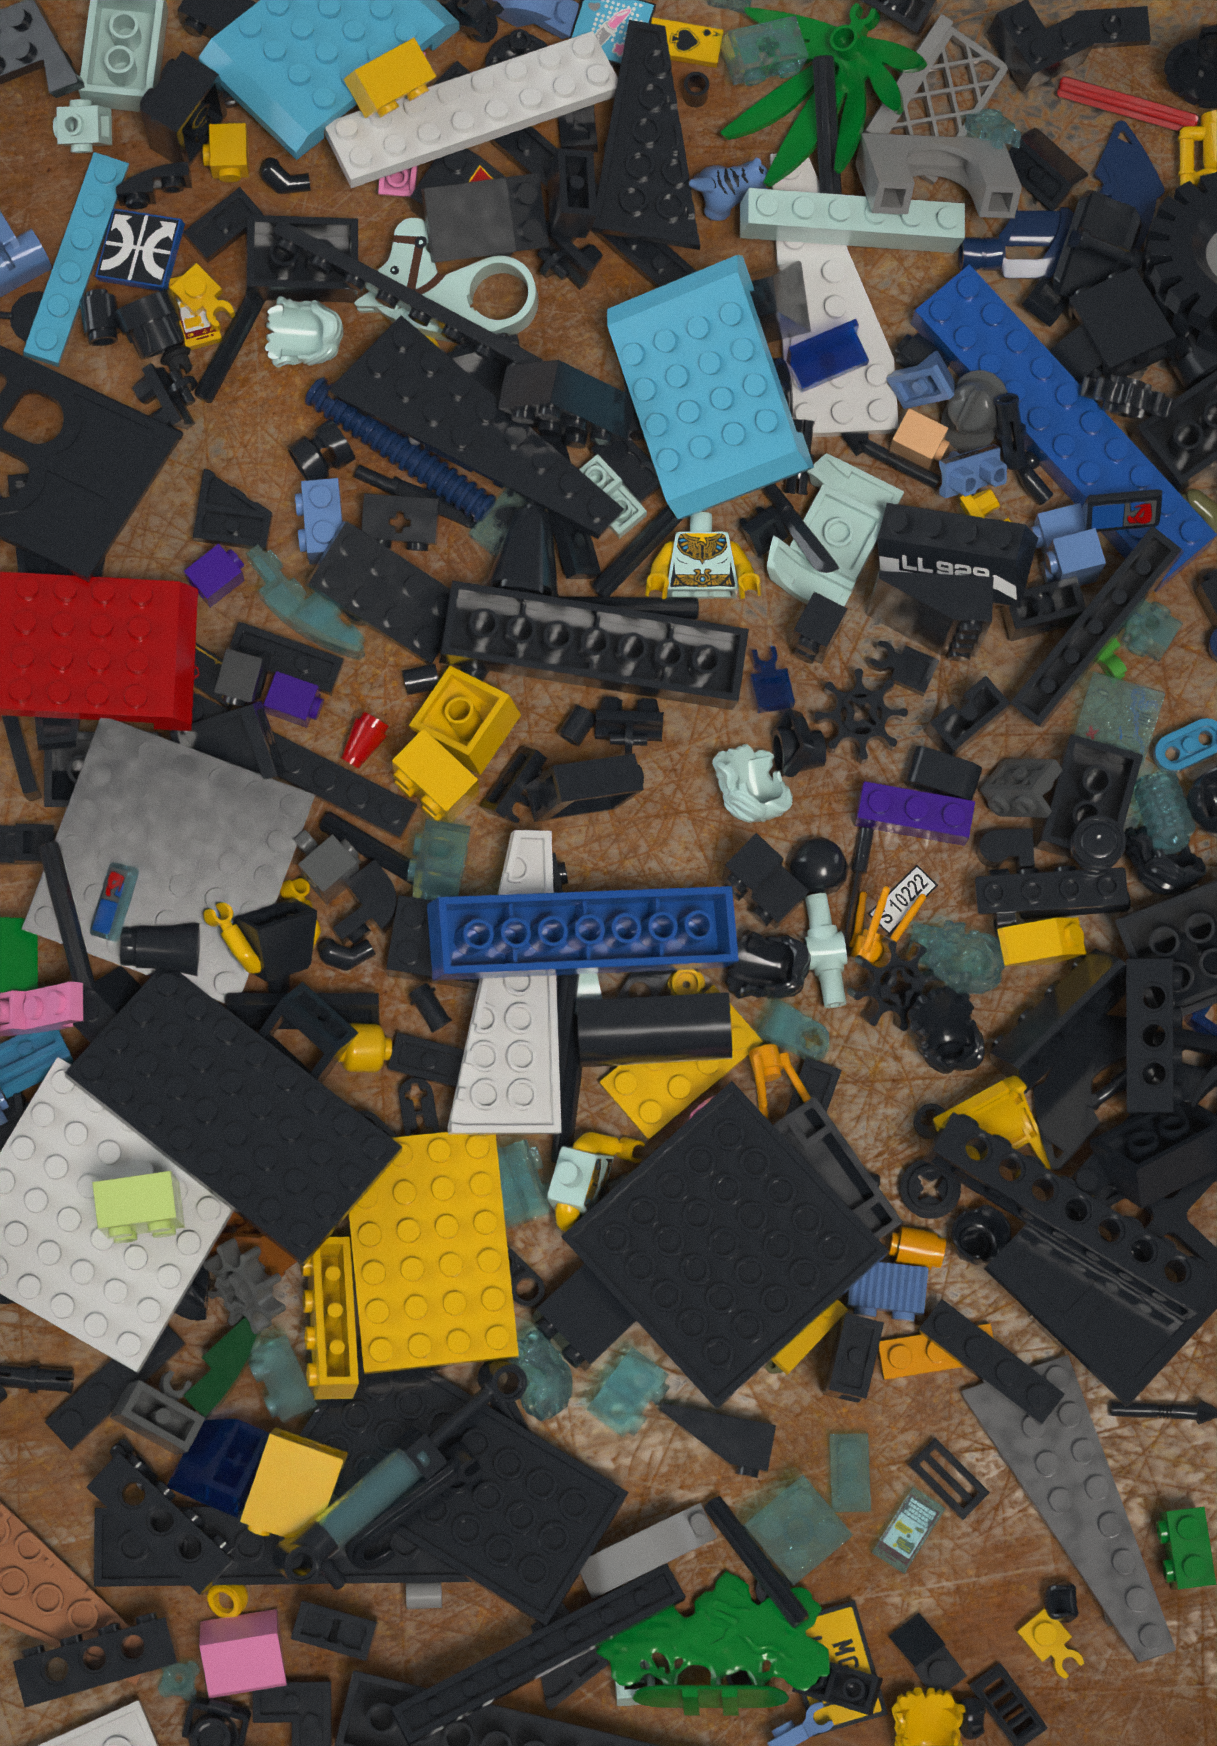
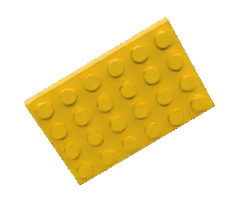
[349,1132,519,1374]

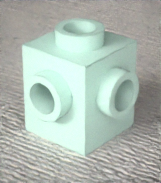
[53,99,112,153]

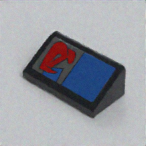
[1082,489,1162,532]

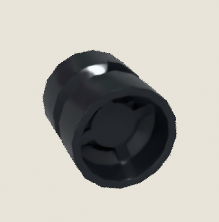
[286,419,356,481]

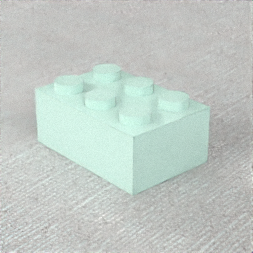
[78,0,168,112]

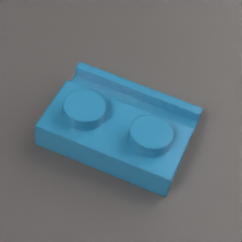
[0,1030,74,1098]

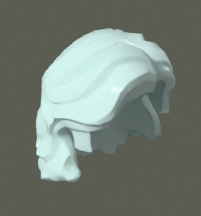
[265,296,343,367]
[712,744,792,823]

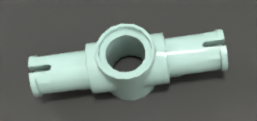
[804,893,847,1008]

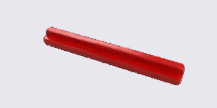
[1057,76,1198,132]

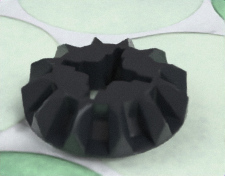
[900,1159,961,1219]

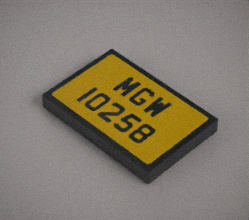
[801,1600,888,1736]

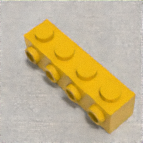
[300,1237,359,1400]

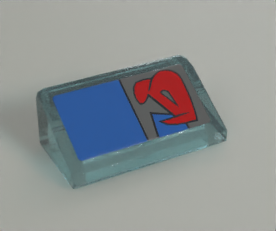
[89,862,140,942]

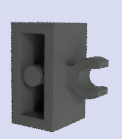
[294,830,361,905]
[109,1370,205,1455]

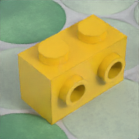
[343,38,437,118]

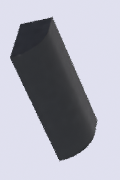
[577,992,732,1068]

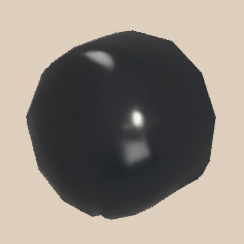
[789,837,849,895]
[950,1204,1011,1266]

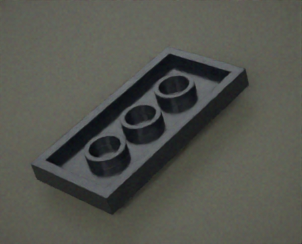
[305,521,450,665]

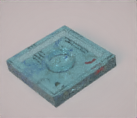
[1074,671,1166,765]

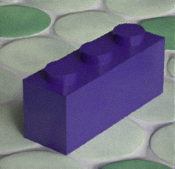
[854,781,975,846]

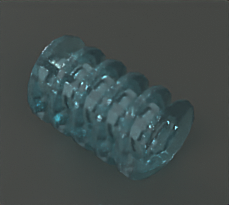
[1133,771,1196,854]

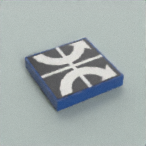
[95,208,185,291]

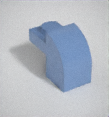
[493,0,579,39]

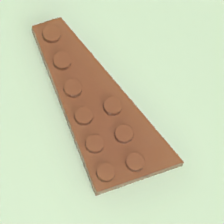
[0,1501,144,1685]

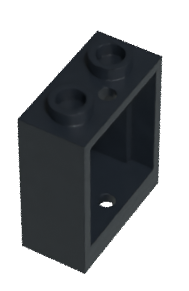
[526,753,644,822]
[258,982,358,1083]

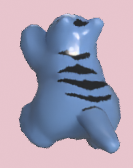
[689,158,769,221]

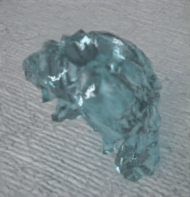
[927,920,1006,994]
[505,1330,573,1422]

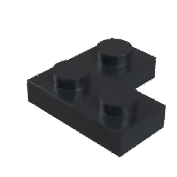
[253,1681,332,1746]

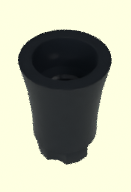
[120,923,200,976]

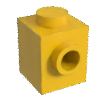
[203,123,249,182]

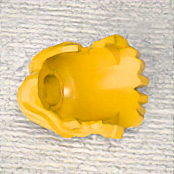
[891,1687,965,1746]

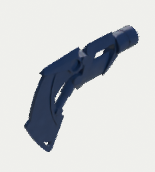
[958,120,1165,279]

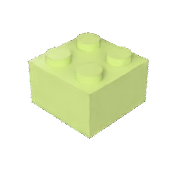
[92,1171,185,1243]

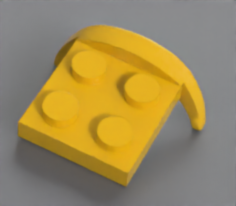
[933,1075,1051,1169]

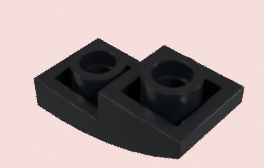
[116,161,192,210]
[792,1662,883,1716]

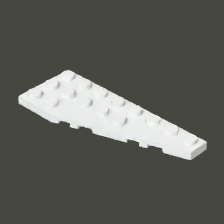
[770,154,899,437]

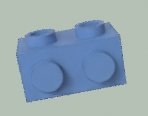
[295,478,343,565]

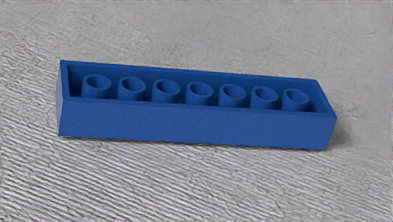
[427,886,739,981]

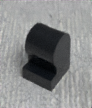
[976,828,1035,871]

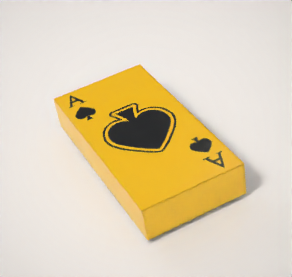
[651,17,724,68]

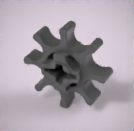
[203,1238,286,1334]

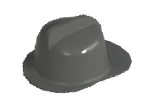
[941,370,1008,452]

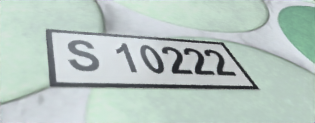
[868,865,938,935]

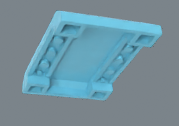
[198,0,459,160]
[607,255,814,519]

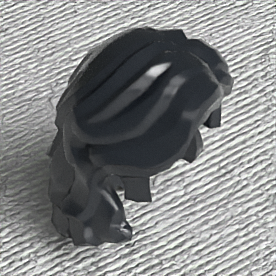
[1124,824,1207,895]
[725,929,811,999]
[908,985,985,1074]

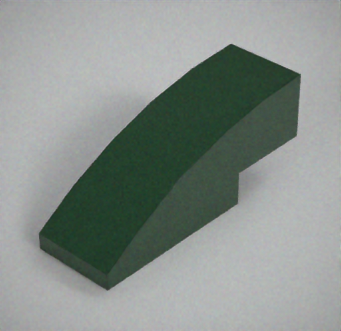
[183,1317,262,1420]

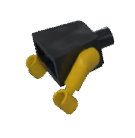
[204,878,321,993]

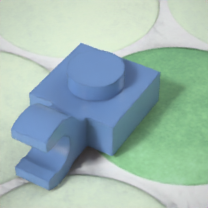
[767,1702,834,1746]

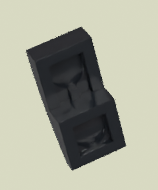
[558,105,598,153]
[0,823,54,865]

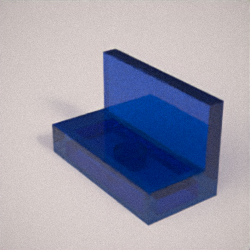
[786,319,869,393]

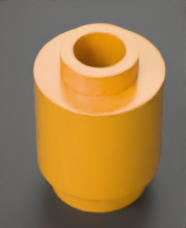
[888,1226,946,1270]

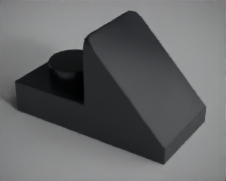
[888,1613,967,1692]

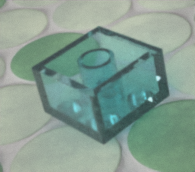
[743,1475,853,1586]

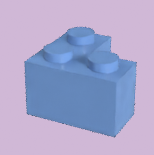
[1030,503,1106,586]

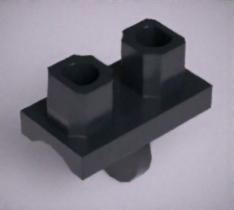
[439,0,504,43]
[537,220,603,290]
[132,363,198,430]
[595,697,664,755]

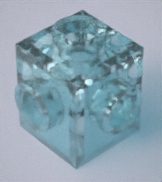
[1120,600,1183,662]

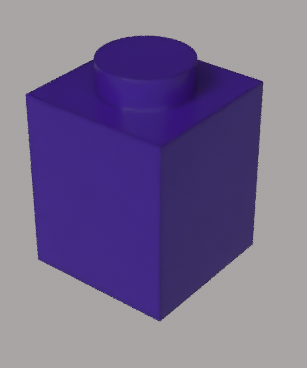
[184,543,245,608]
[263,671,324,728]

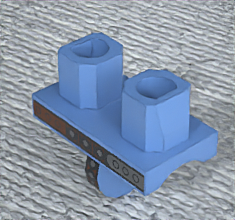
[939,444,1007,498]

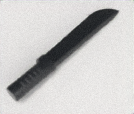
[354,465,477,531]
[761,483,839,573]
[844,827,874,955]

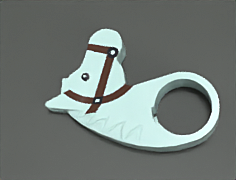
[355,218,539,343]

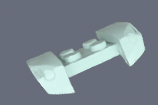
[767,453,904,607]

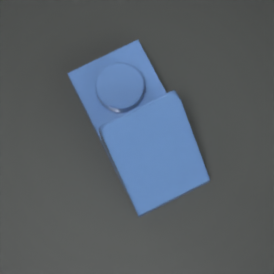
[886,351,955,409]

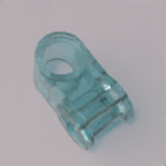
[756,999,830,1061]

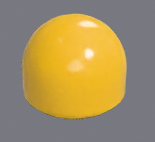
[207,1585,248,1618]

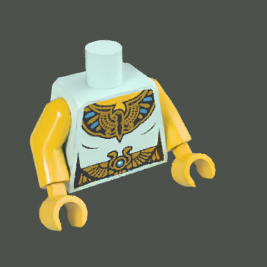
[645,512,761,599]
[547,1132,645,1232]

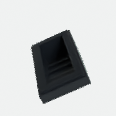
[968,1663,1048,1746]

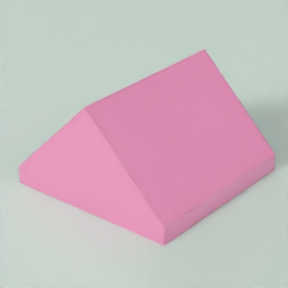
[199,1609,287,1698]

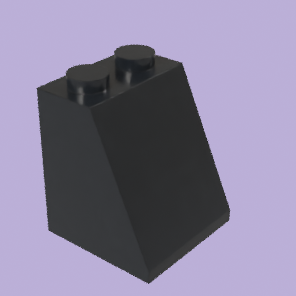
[749,260,811,343]

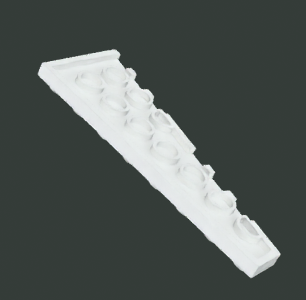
[448,830,561,1135]

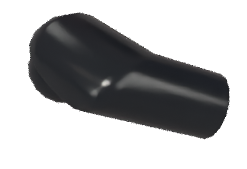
[259,157,311,194]
[317,939,376,971]

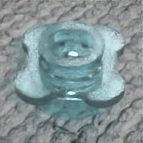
[158,1662,200,1701]

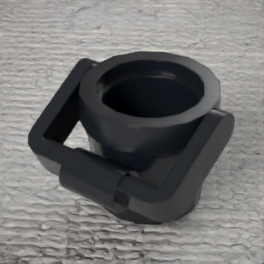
[770,709,826,777]
[182,1696,251,1746]

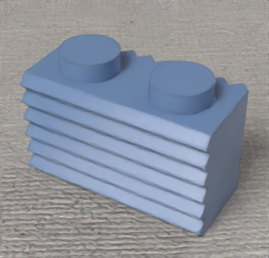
[845,1262,929,1322]

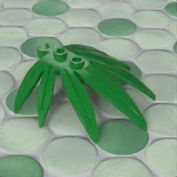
[721,3,927,187]

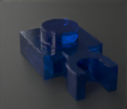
[750,646,795,714]

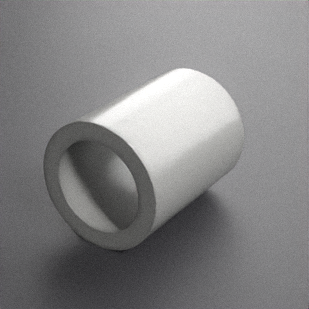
[406,1582,442,1609]

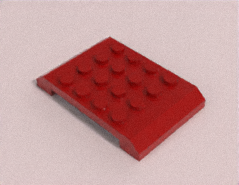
[0,572,198,731]

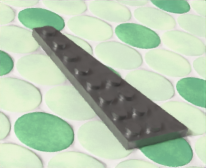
[961,1355,1176,1663]

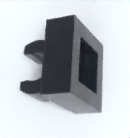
[740,506,789,558]

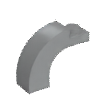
[580,1503,717,1599]

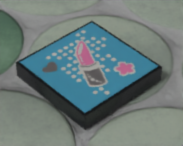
[569,0,656,70]

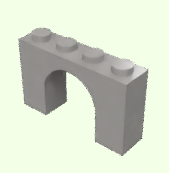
[856,133,1022,218]

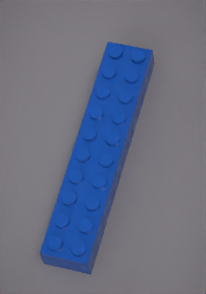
[911,264,1217,592]

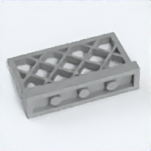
[860,13,1008,185]

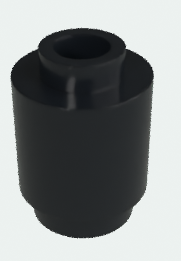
[79,289,121,346]
[894,333,950,368]

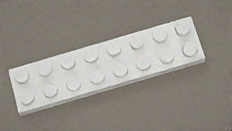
[324,31,618,188]

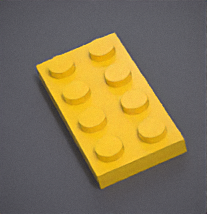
[599,985,763,1141]

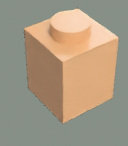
[889,408,950,470]

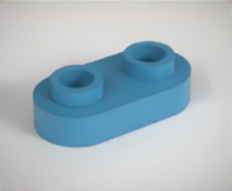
[1153,718,1217,773]

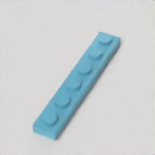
[23,152,129,367]

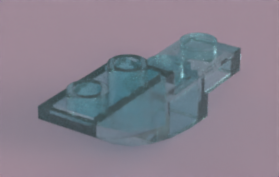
[246,545,366,660]

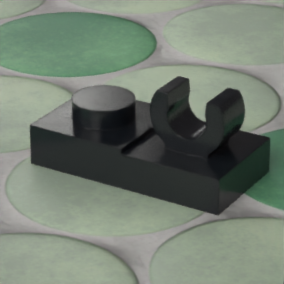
[479,746,548,823]

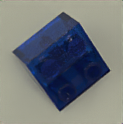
[167,1419,270,1518]

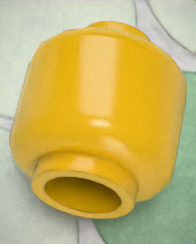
[338,1023,392,1073]

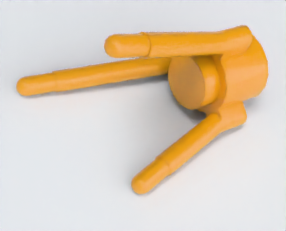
[849,886,926,963]
[748,1044,811,1119]

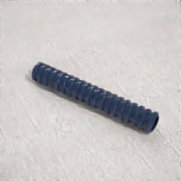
[305,377,496,524]

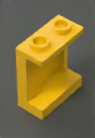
[240,1427,348,1539]

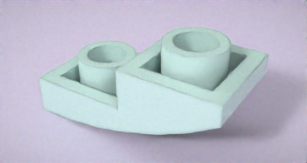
[579,454,647,539]

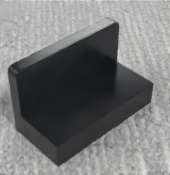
[1008,128,1088,211]

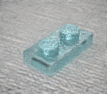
[829,1433,871,1513]

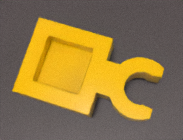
[170,263,235,331]
[1016,1607,1084,1679]

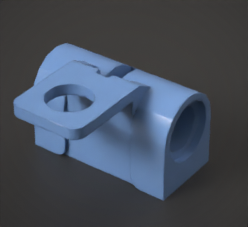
[0,211,52,297]

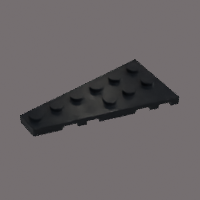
[591,20,701,250]

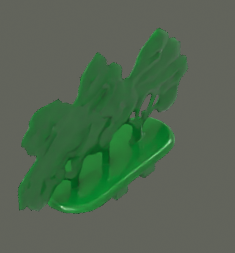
[597,1571,830,1716]

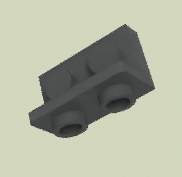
[980,759,1063,818]

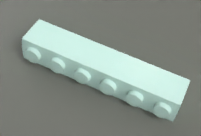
[740,188,965,253]

